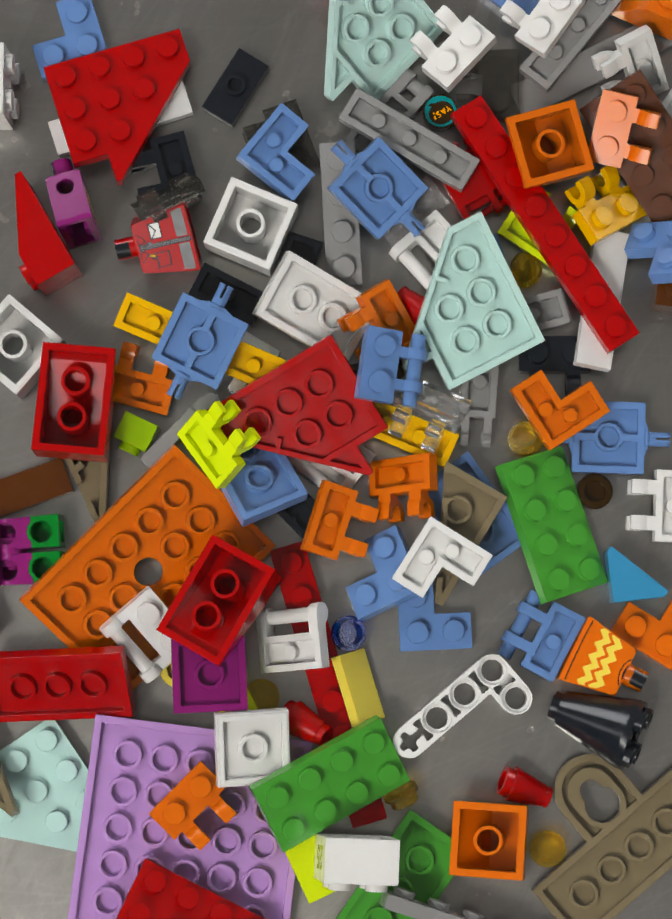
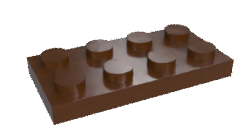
[579,69,672,222]

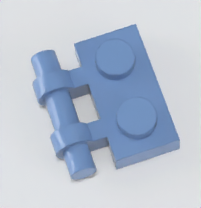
[354,325,428,408]
[497,590,586,682]

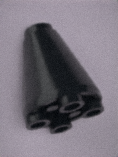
[547,691,654,770]

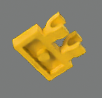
[564,166,647,246]

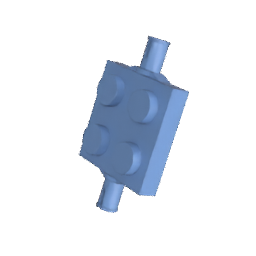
[326,137,429,239]
[151,282,249,400]
[562,401,670,475]

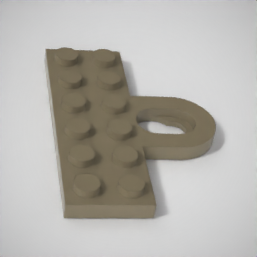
[531,754,672,919]

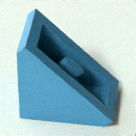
[603,546,669,604]

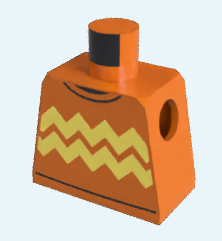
[556,616,649,696]

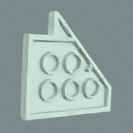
[324,0,443,101]
[402,211,545,390]
[0,720,88,852]

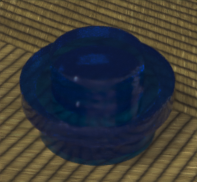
[331,615,366,652]

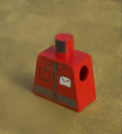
[114,197,202,273]

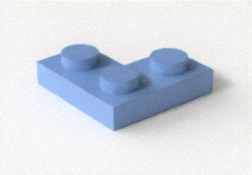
[32,0,107,82]
[236,102,315,202]
[624,221,672,284]
[346,525,418,622]
[398,582,472,652]

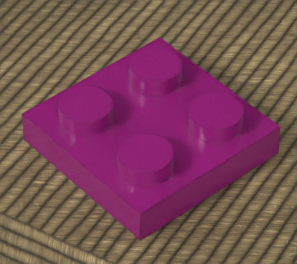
[171,636,248,714]

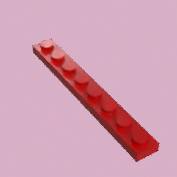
[450,95,640,355]
[270,541,387,829]

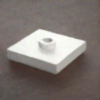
[214,707,290,788]

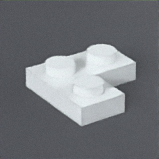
[392,516,493,598]

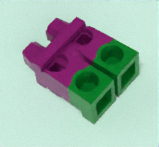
[0,514,66,586]

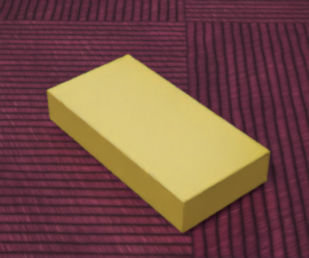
[331,648,385,728]

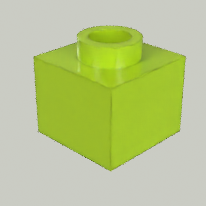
[113,411,161,457]

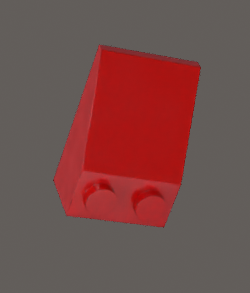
[15,171,83,297]
[31,342,116,463]
[156,534,282,667]

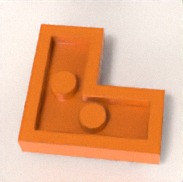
[509,370,610,451]
[610,599,672,671]

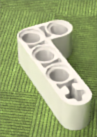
[392,654,533,758]

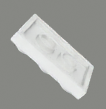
[252,251,369,361]

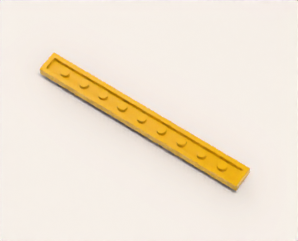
[113,292,459,467]

